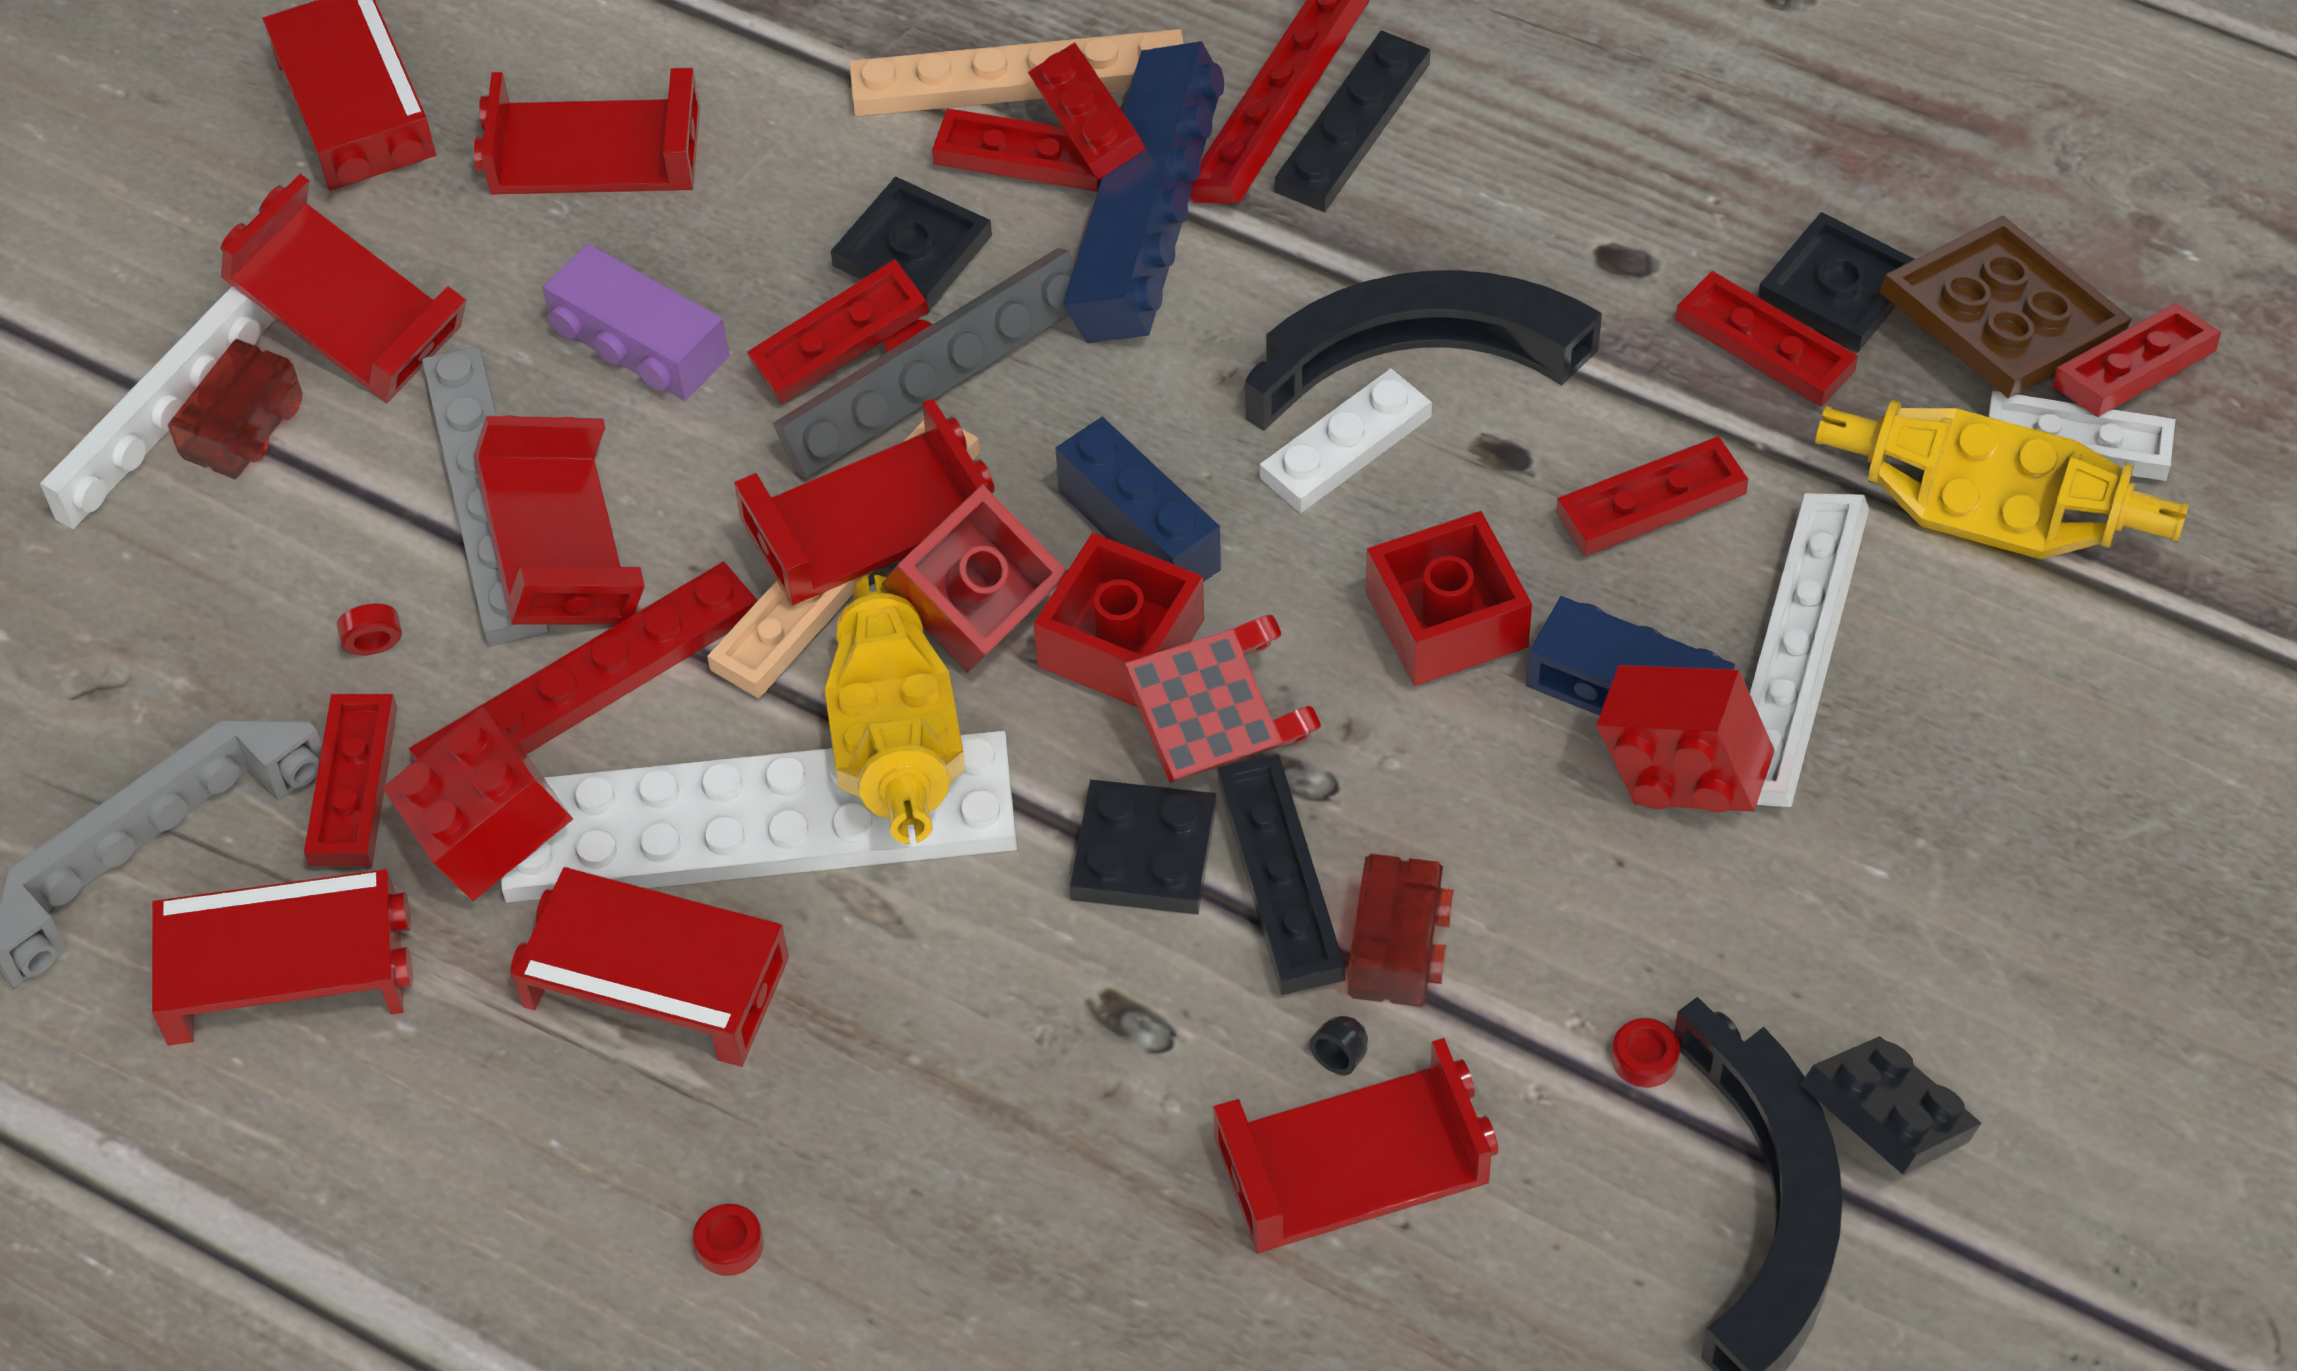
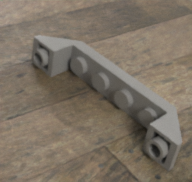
[0,720,322,989]

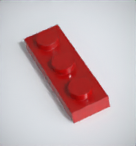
[1028,42,1146,180]
[932,108,1102,192]
[747,259,929,405]
[1675,271,1858,407]
[2052,303,2221,417]
[1556,436,1749,557]
[304,694,398,867]

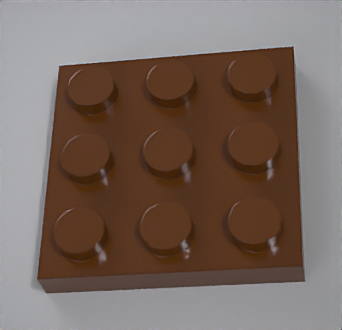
[1879,215,2132,399]

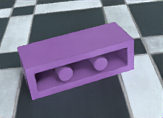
[542,243,730,401]

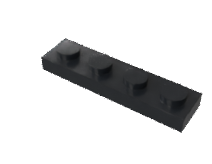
[1275,30,1430,213]
[1217,754,1346,995]

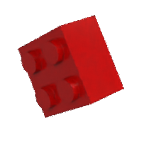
[881,484,1067,673]
[1366,511,1532,686]
[1034,532,1205,707]
[1596,665,1775,813]
[382,706,573,901]

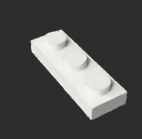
[1260,368,1432,514]
[1988,391,2176,481]

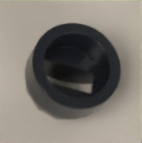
[1309,1016,1368,1075]

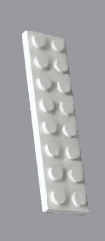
[501,731,1017,903]

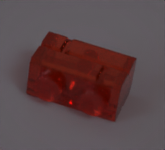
[167,338,303,480]
[1348,853,1454,1007]

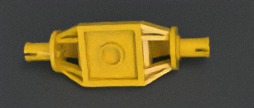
[1815,399,2189,560]
[824,575,966,844]

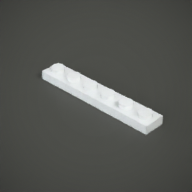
[40,286,276,530]
[1750,493,1869,807]

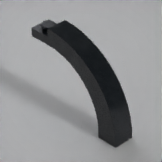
[1244,270,1602,431]
[1674,997,1842,1371]

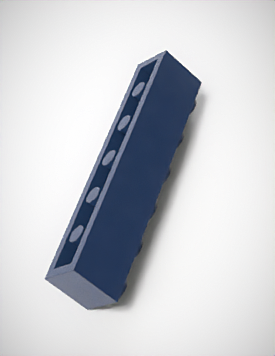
[1063,41,1224,343]

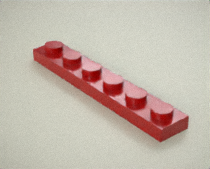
[1190,0,1369,204]
[408,561,758,762]

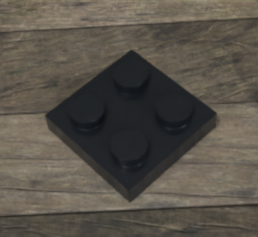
[831,176,992,310]
[1758,212,1915,352]
[1070,779,1217,915]
[1800,1036,1982,1175]

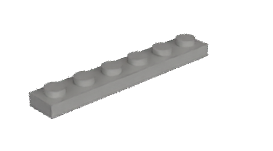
[422,345,549,647]

